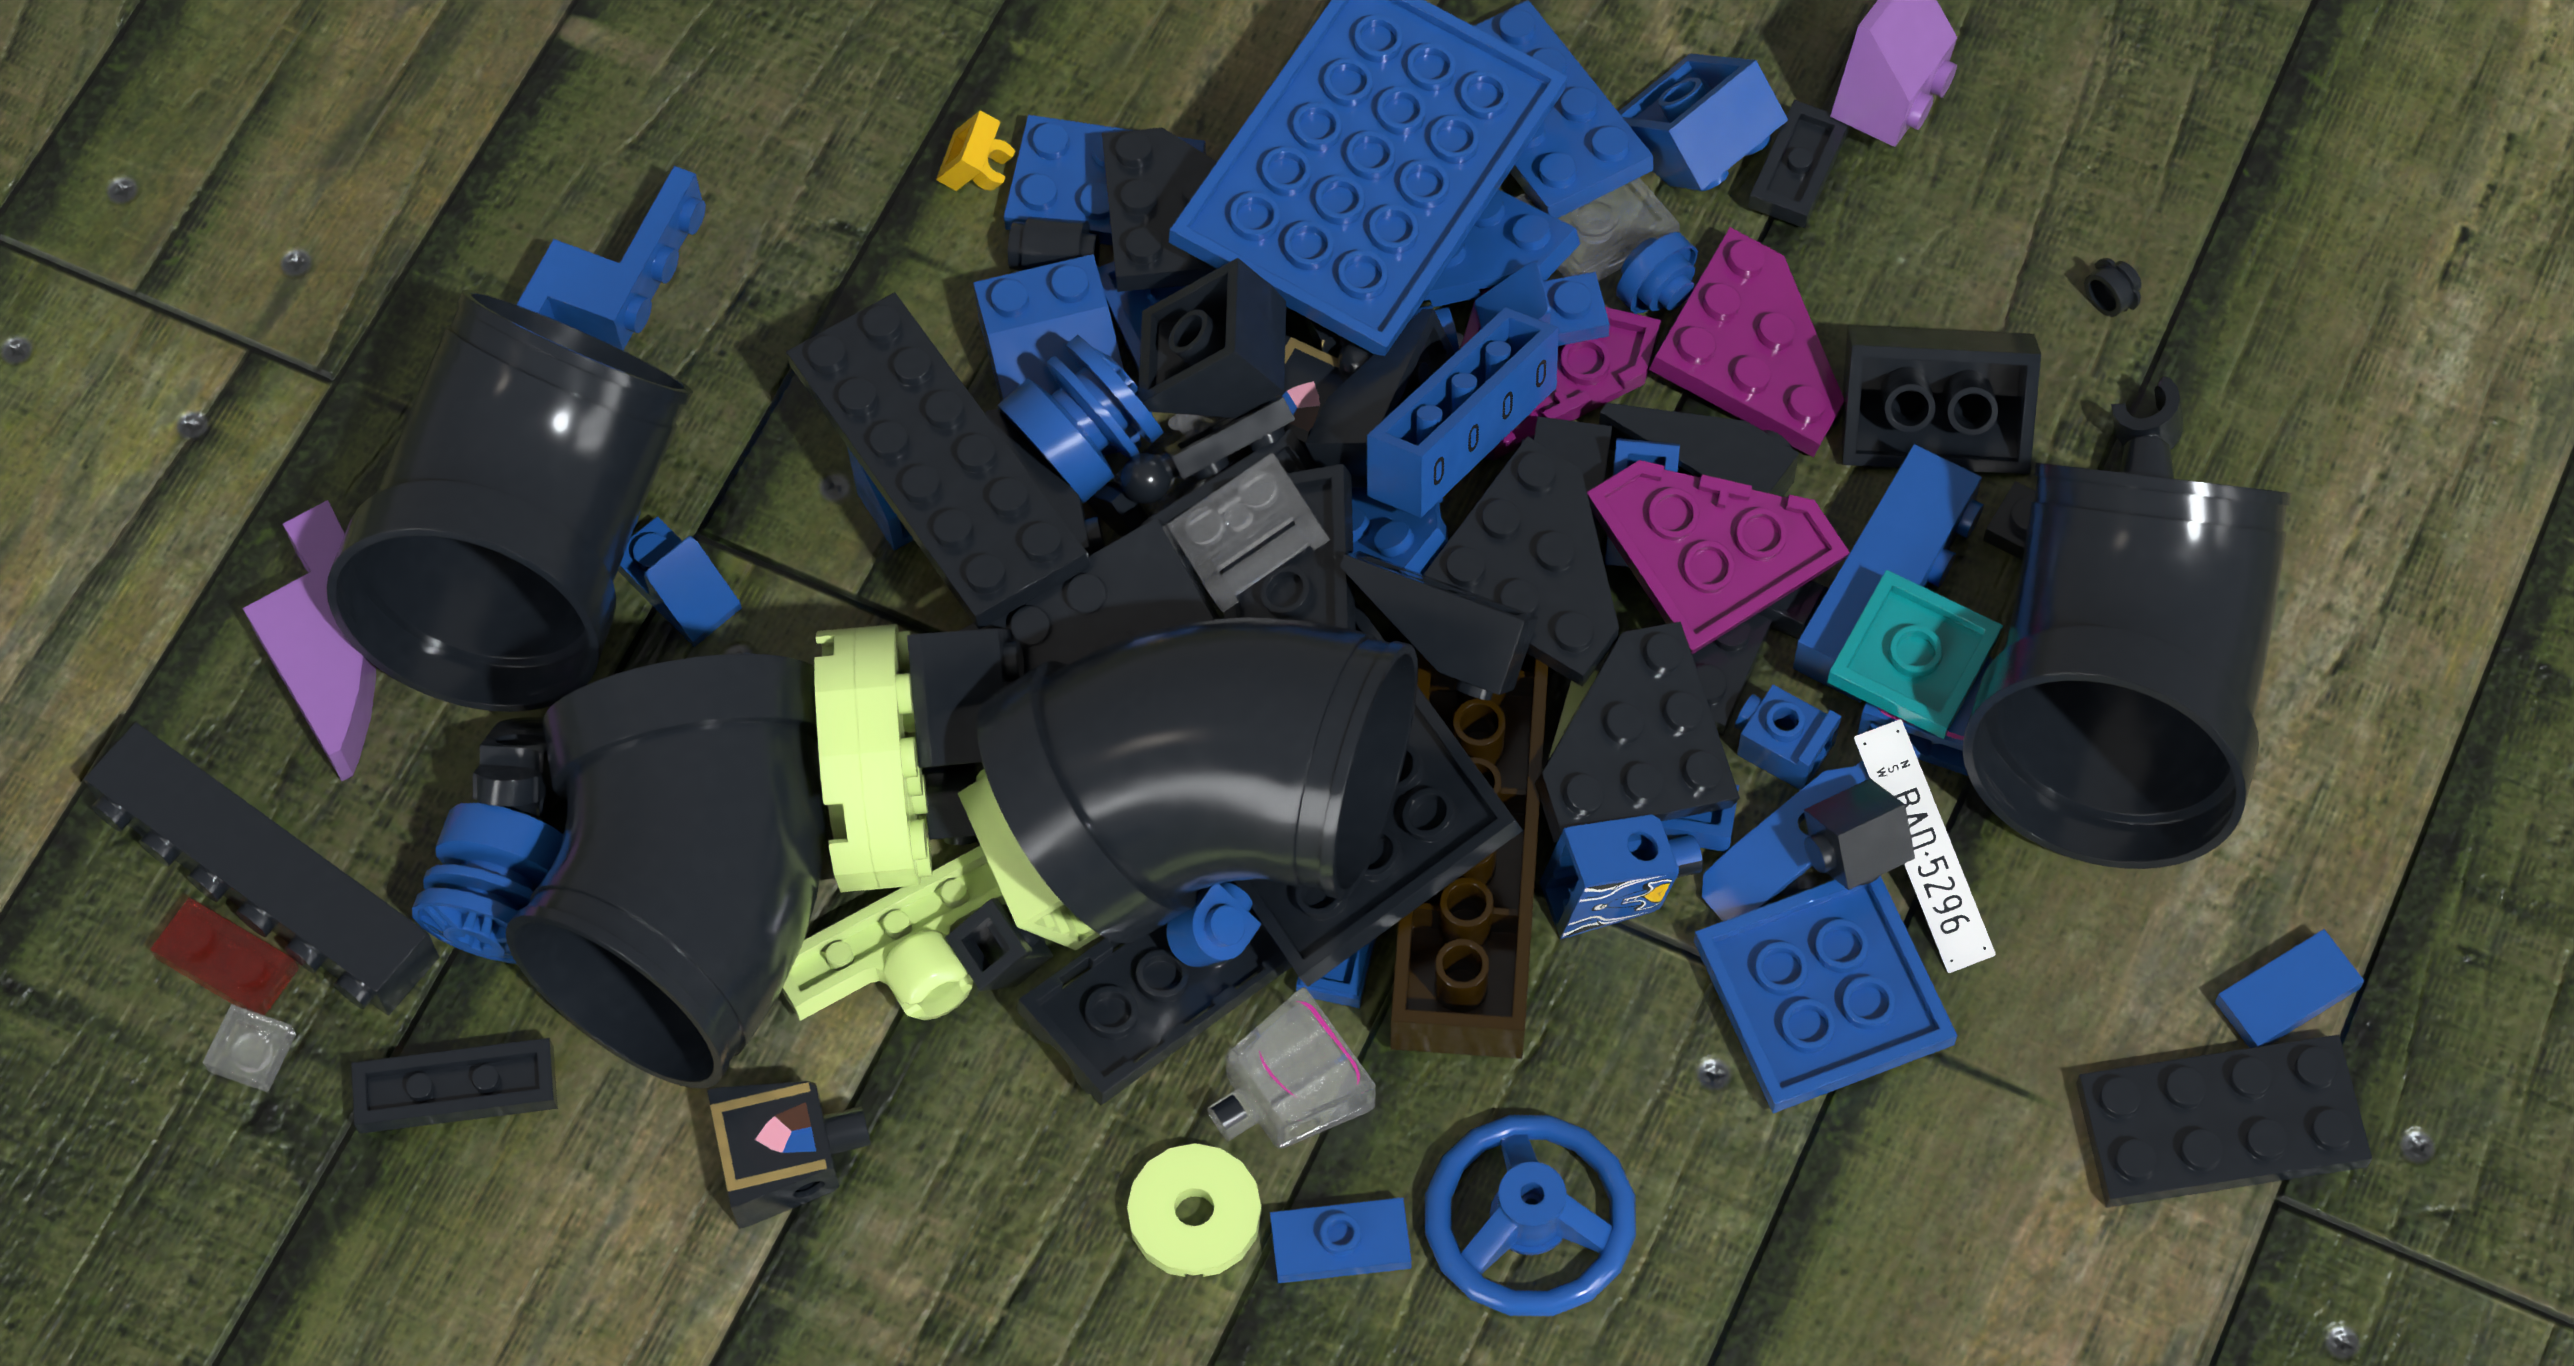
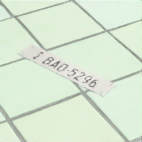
[1854,719,1996,973]

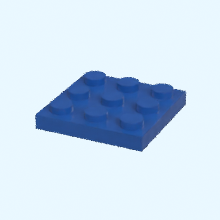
[1694,875,1957,1113]

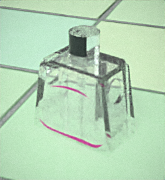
[1207,986,1375,1148]

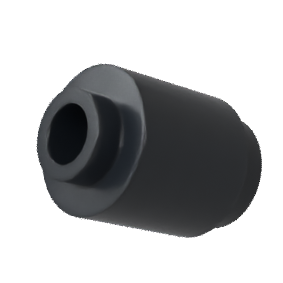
[1008,217,1100,271]

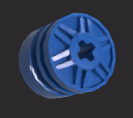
[997,335,1164,503]
[412,803,564,964]

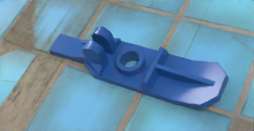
[1702,743,1921,921]

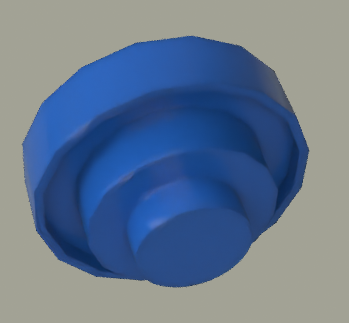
[1616,232,1698,314]

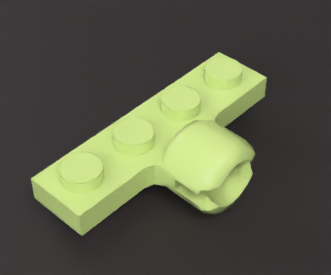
[782,845,1007,1021]

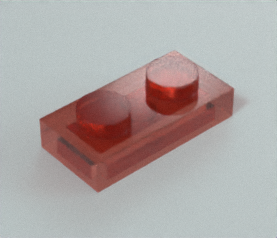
[150,898,299,1021]

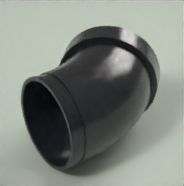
[327,290,693,712]
[1963,463,2292,869]
[977,617,1418,944]
[506,654,826,1089]

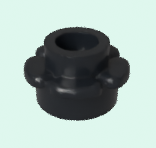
[2084,258,2141,317]

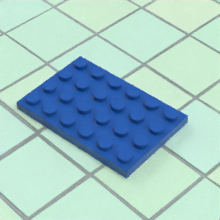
[1169,0,1568,356]

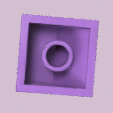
[1830,0,1957,147]

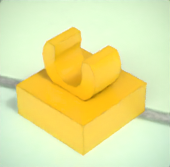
[936,110,1015,191]

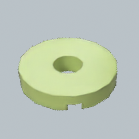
[1127,1143,1261,1277]

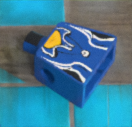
[1539,815,1703,939]

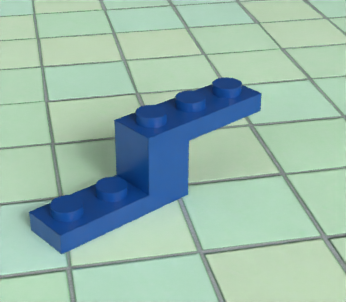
[517,166,706,350]

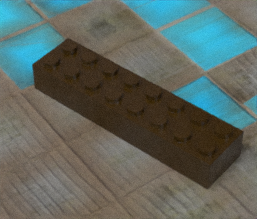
[1391,652,1548,1059]

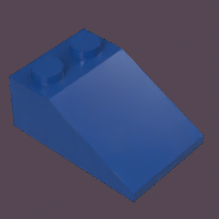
[973,254,1142,456]

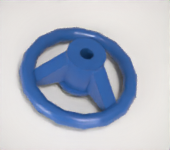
[1425,1115,1636,1316]

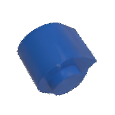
[1167,882,1262,967]

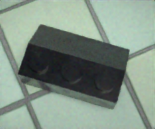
[1842,325,2041,474]

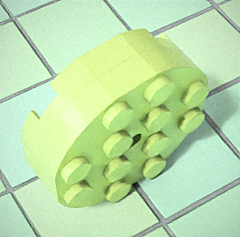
[814,624,932,892]

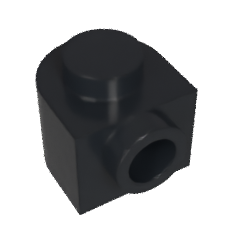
[923,763,979,845]

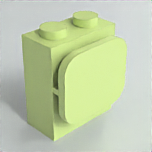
[958,769,1101,950]

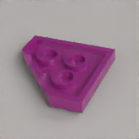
[1649,227,1845,458]
[1460,286,1661,461]
[1587,460,1850,654]

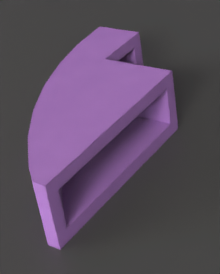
[243,500,376,781]

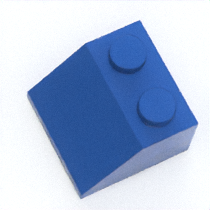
[1618,53,1788,191]

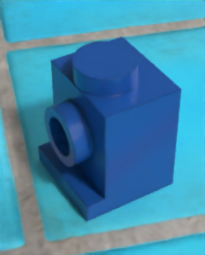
[1734,685,1841,790]

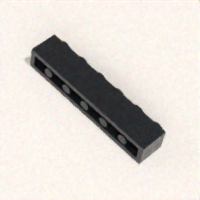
[84,722,440,1016]

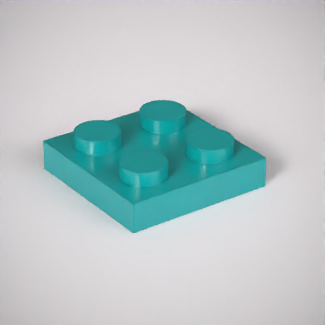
[1827,569,2003,739]

